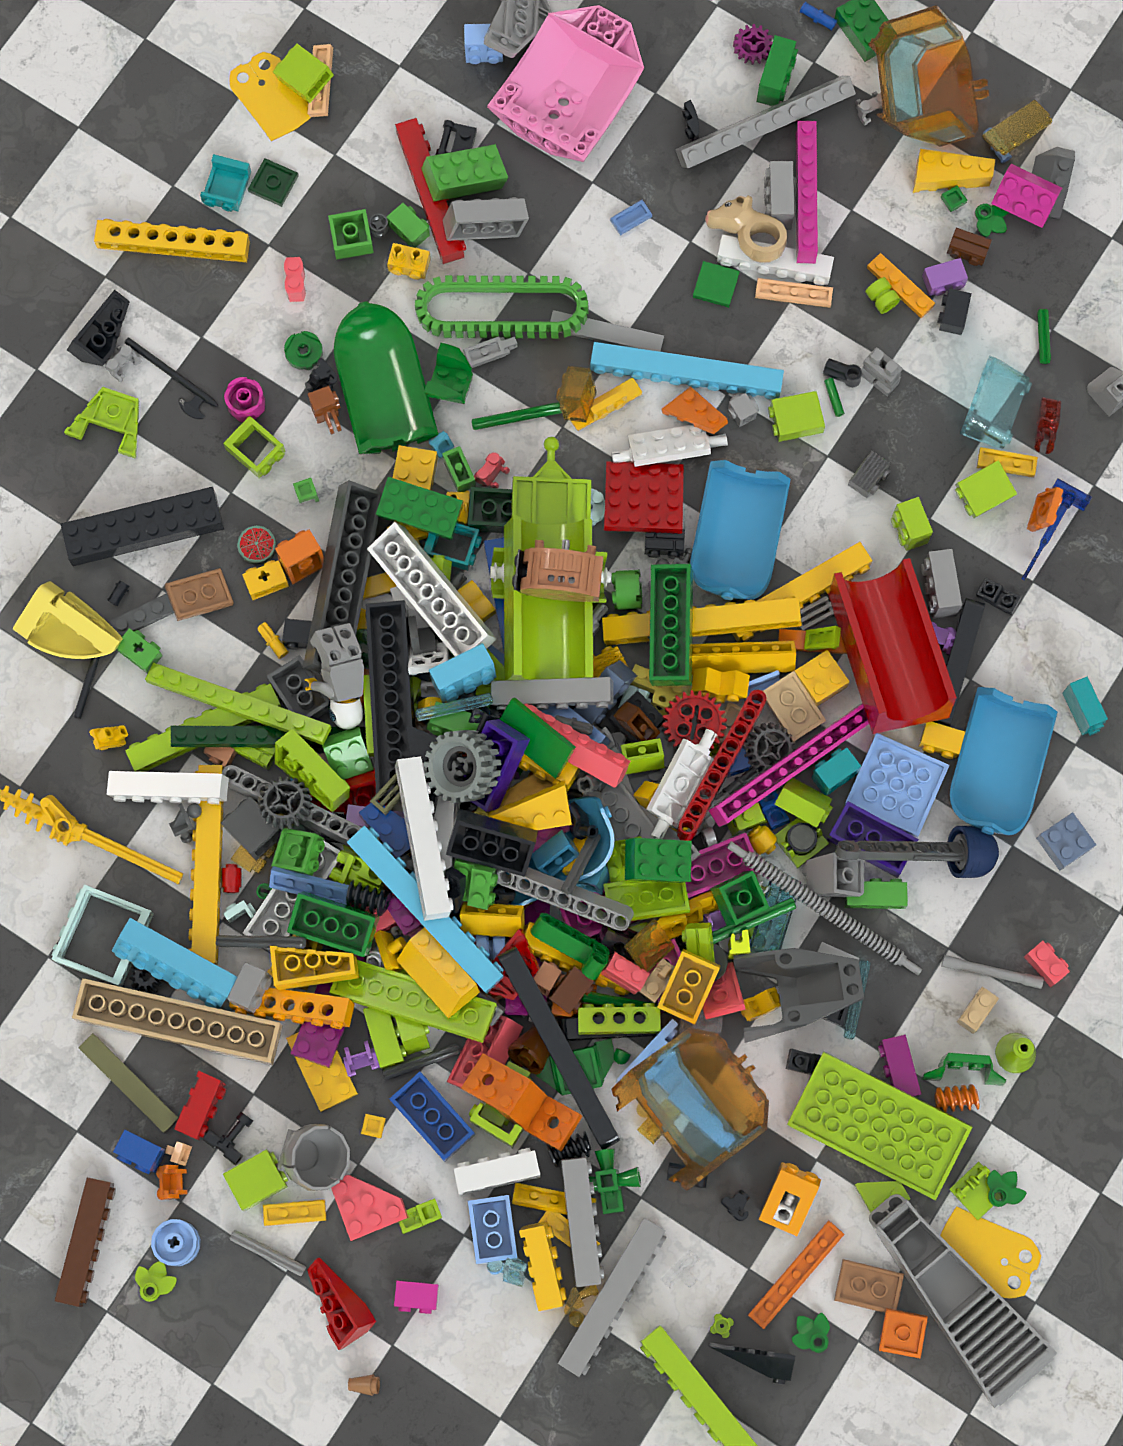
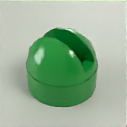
[256,883,272,899]
[614,1048,631,1065]

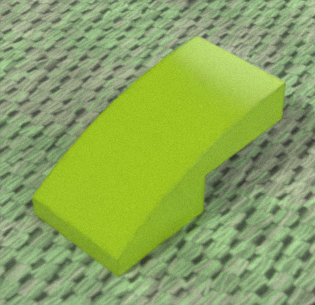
[398,1198,442,1234]

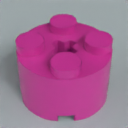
[224,377,265,422]

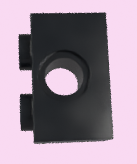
[596,925,644,963]

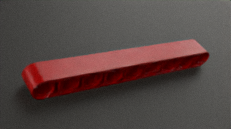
[677,690,767,841]

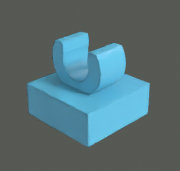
[428,431,455,459]

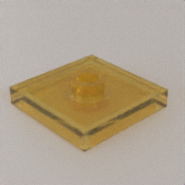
[624,919,675,972]

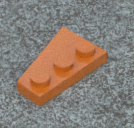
[661,386,728,434]

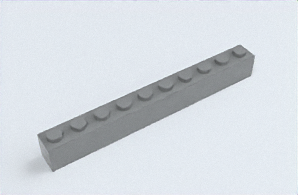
[675,75,856,168]

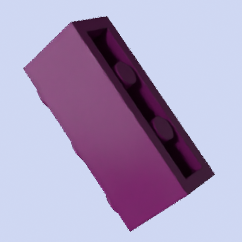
[878,1034,921,1097]

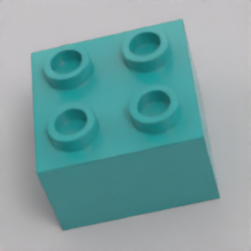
[811,748,862,796]

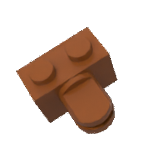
[308,386,342,435]

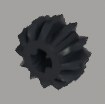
[129,968,163,993]

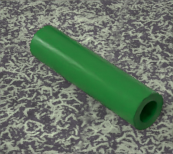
[824,378,845,417]

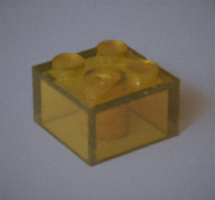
[556,366,597,423]

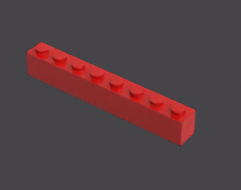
[395,118,467,264]

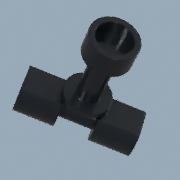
[202,1111,253,1165]

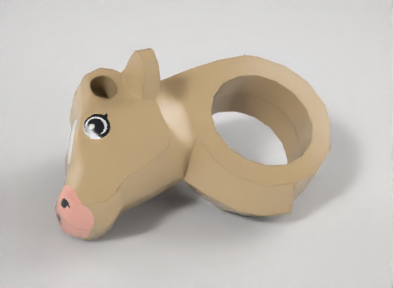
[705,195,787,262]

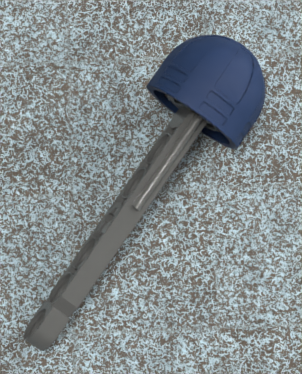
[835,826,999,878]

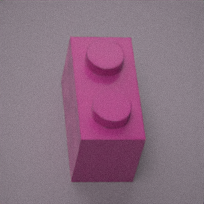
[394,1281,439,1314]

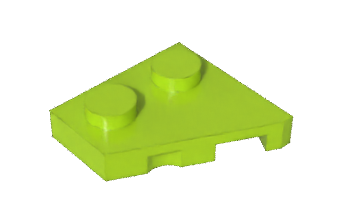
[854,1181,910,1213]

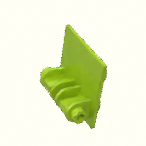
[949,1162,1001,1220]

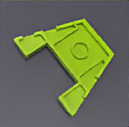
[64,387,140,458]

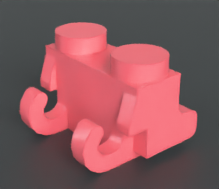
[474,452,510,488]

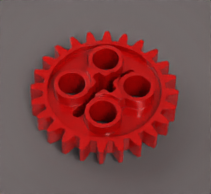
[662,690,727,750]

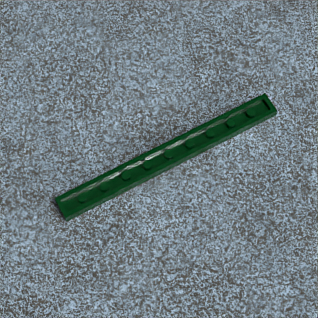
[171,726,367,748]

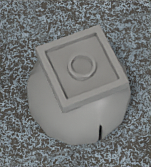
[277,1124,350,1191]

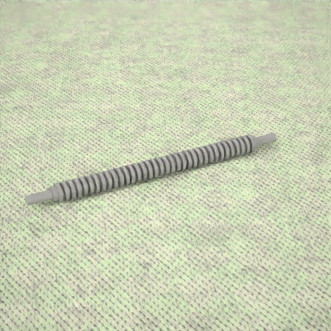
[727,841,922,975]

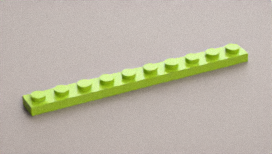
[145,663,332,745]

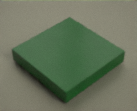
[693,261,740,307]

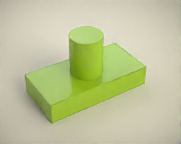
[804,626,841,651]

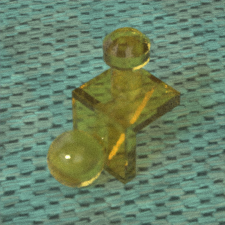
[564,1285,599,1327]

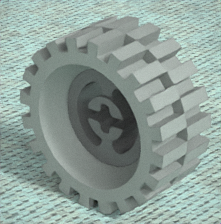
[424,730,501,803]

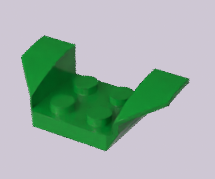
[424,343,473,404]
[536,1038,614,1096]
[921,1053,1006,1086]

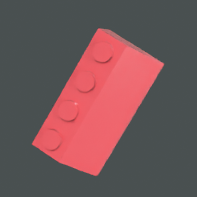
[447,1015,523,1089]

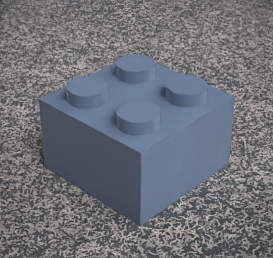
[1036,812,1096,871]

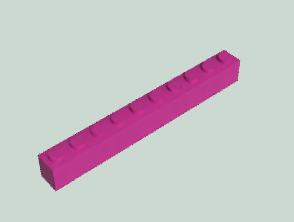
[708,703,869,827]

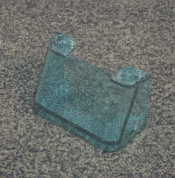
[960,355,1032,449]

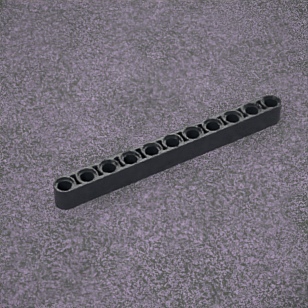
[497,946,621,1150]

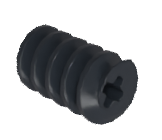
[346,880,392,916]
[546,1131,592,1168]

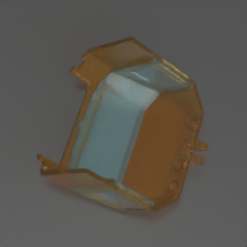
[868,5,989,147]
[611,1027,769,1191]

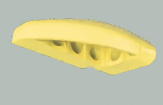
[13,581,123,659]

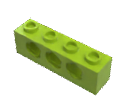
[577,1003,661,1035]

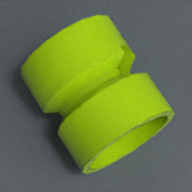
[865,277,901,314]

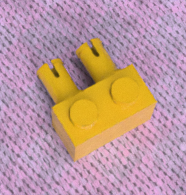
[387,243,431,280]

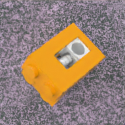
[759,1162,821,1236]

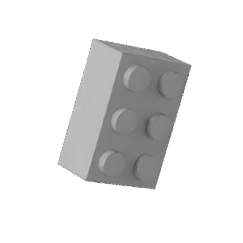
[764,161,794,230]
[921,549,962,619]

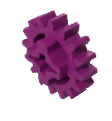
[733,24,773,65]

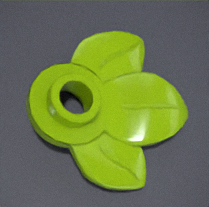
[135,1261,177,1302]

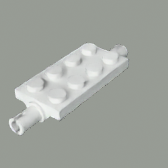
[611,425,728,467]
[646,729,717,839]

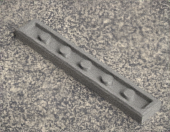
[550,310,664,352]

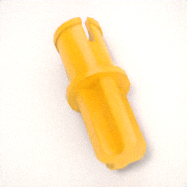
[257,622,289,659]

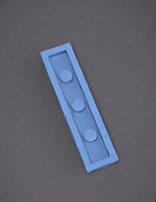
[269,866,349,905]

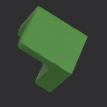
[293,477,319,503]

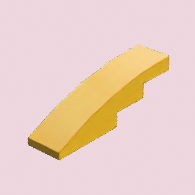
[648,891,718,946]

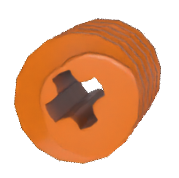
[935,1084,980,1113]

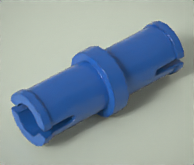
[800,1,837,31]

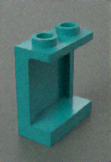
[200,154,252,212]

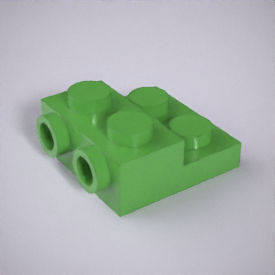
[271,828,325,876]
[454,858,498,910]

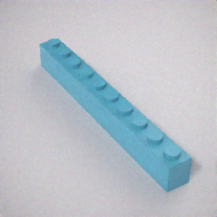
[590,342,784,399]
[347,825,505,993]

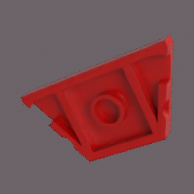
[475,928,540,1000]

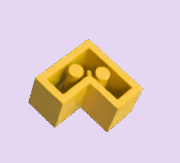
[691,667,750,704]

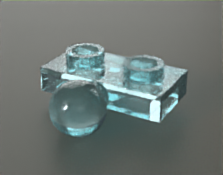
[487,1258,527,1287]

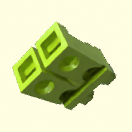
[329,850,384,894]

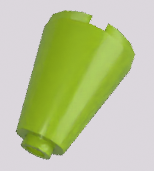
[995,1033,1036,1073]

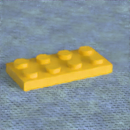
[286,1032,358,1112]

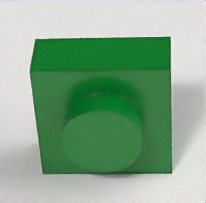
[940,186,968,212]

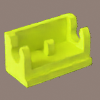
[727,930,750,960]

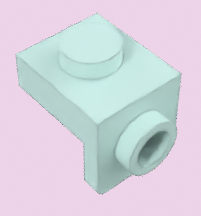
[223,900,256,923]

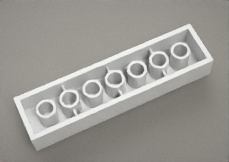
[367,522,497,657]

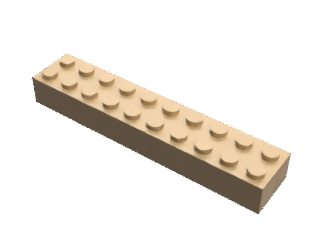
[72,978,283,1065]

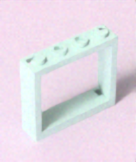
[52,885,154,987]

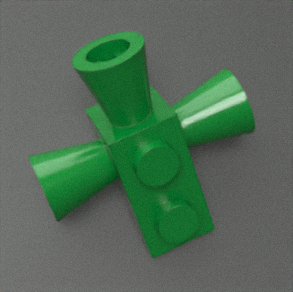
[589,1149,641,1214]

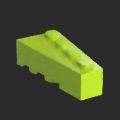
[275,728,350,812]
[384,967,430,1055]

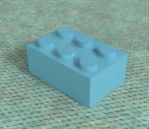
[429,643,496,703]

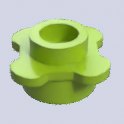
[710,1314,734,1338]

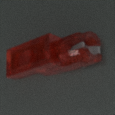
[1034,397,1061,454]

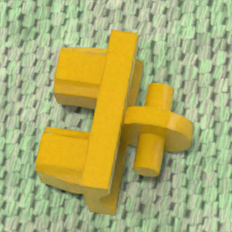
[89,725,128,750]

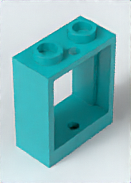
[424,524,482,571]

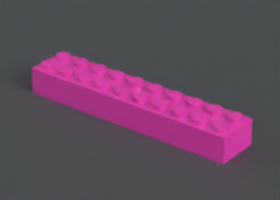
[559,833,758,939]

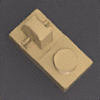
[639,958,675,1003]

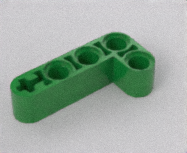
[530,913,610,980]

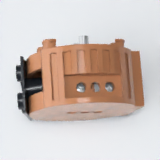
[512,539,603,602]

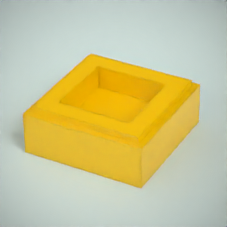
[361,1114,386,1139]

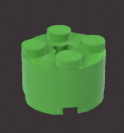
[612,569,642,610]

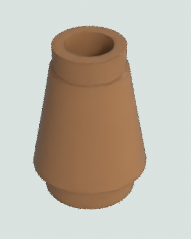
[348,1374,380,1396]

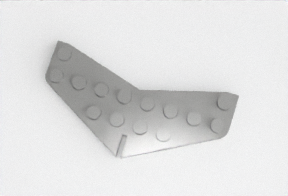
[484,0,552,58]
[580,727,701,862]

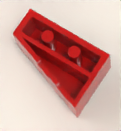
[174,1070,227,1140]

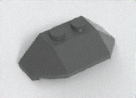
[1032,147,1075,220]

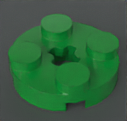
[284,331,323,370]

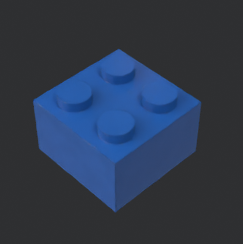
[113,1130,166,1174]

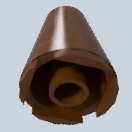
[508,1022,558,1074]

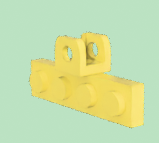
[630,664,697,716]

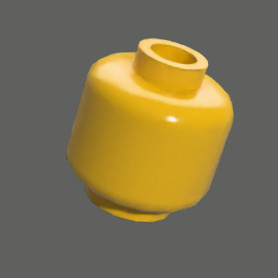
[748,825,777,855]

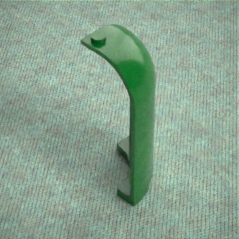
[334,301,439,454]

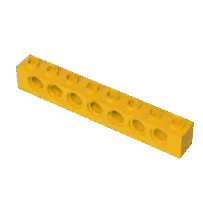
[94,219,250,263]

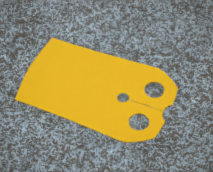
[229,52,311,141]
[940,1206,1041,1298]

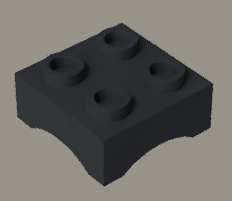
[609,691,665,743]

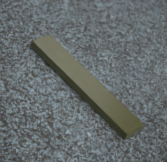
[78,1033,179,1133]

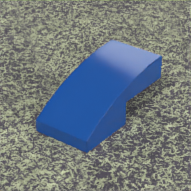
[758,790,790,831]

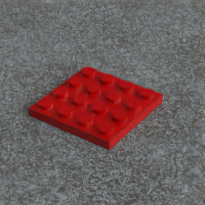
[604,461,684,533]

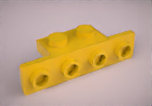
[568,378,642,431]

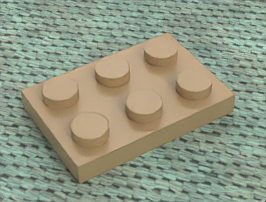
[763,671,826,741]

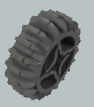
[743,722,796,774]
[258,776,312,830]

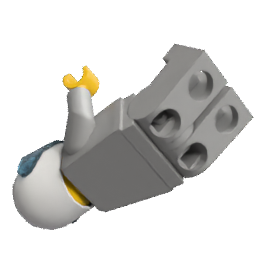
[305,623,364,730]

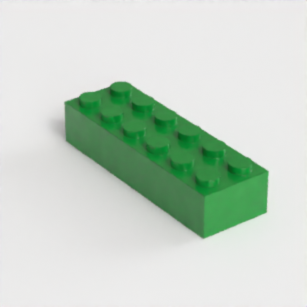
[649,564,693,686]

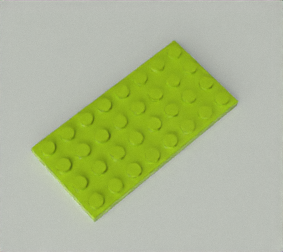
[787,1051,973,1201]

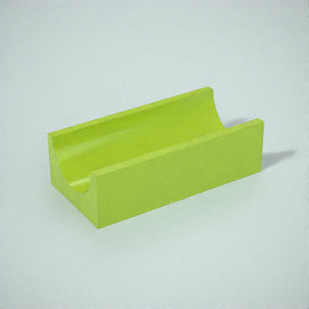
[504,516,593,681]

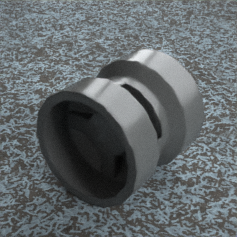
[369,213,389,239]

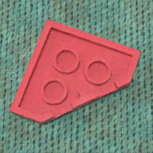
[331,1175,409,1241]

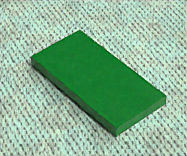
[500,697,576,779]

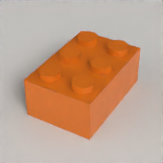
[275,529,324,585]

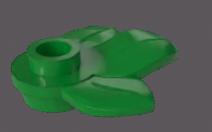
[975,204,1008,237]
[987,1170,1027,1207]
[791,1313,830,1353]

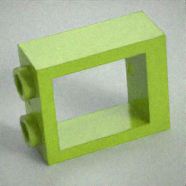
[223,416,286,479]

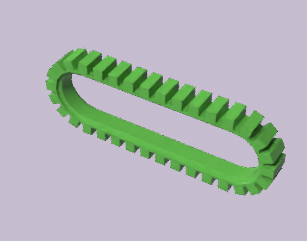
[415,275,589,339]

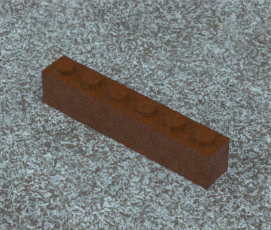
[55,1177,116,1307]

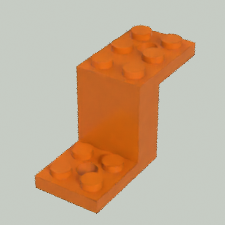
[461,1053,583,1152]

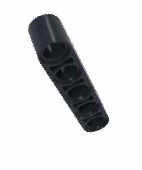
[559,1014,658,1041]

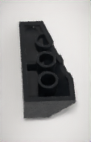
[67,289,130,366]

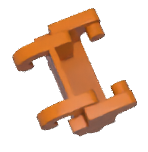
[156,1165,188,1200]

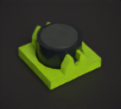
[775,817,829,869]

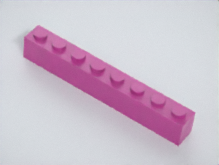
[796,121,818,264]

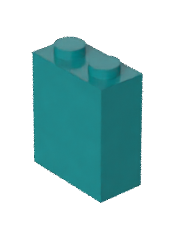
[1062,676,1108,736]

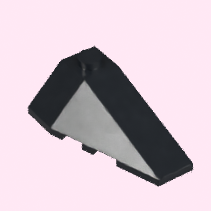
[709,1343,796,1384]

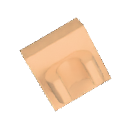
[165,1142,192,1166]

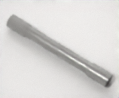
[941,955,1044,989]

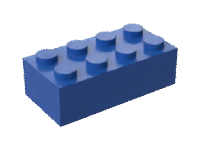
[389,1072,475,1162]

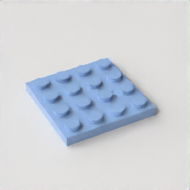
[844,733,949,838]

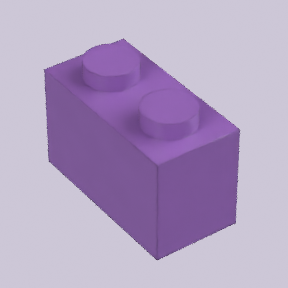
[922,258,968,296]

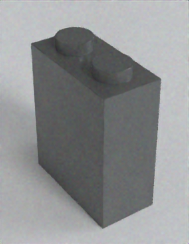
[221,796,282,861]

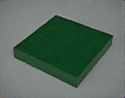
[248,158,299,207]

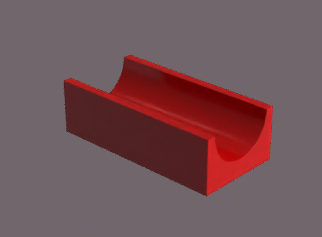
[828,558,957,734]

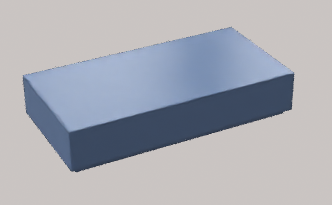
[610,200,652,235]

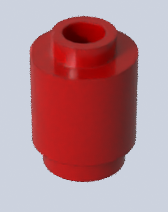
[221,864,242,893]

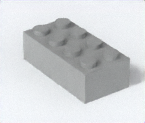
[443,197,529,241]

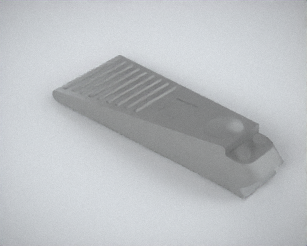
[869,1194,1057,1408]

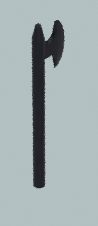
[124,337,218,419]

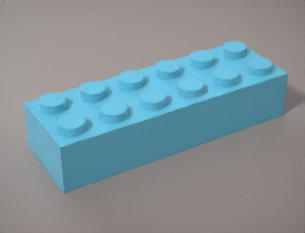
[112,918,237,1009]

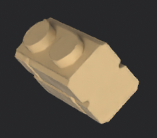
[957,987,999,1034]

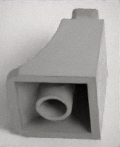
[1087,367,1123,416]
[802,853,864,898]

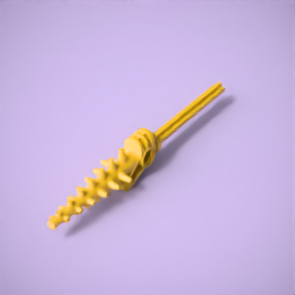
[0,785,184,884]

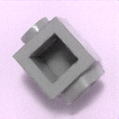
[727,393,759,427]

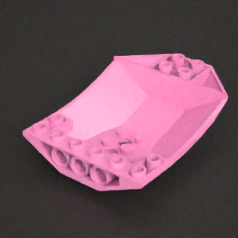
[487,5,644,162]

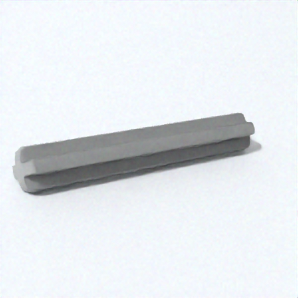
[230,1230,306,1276]

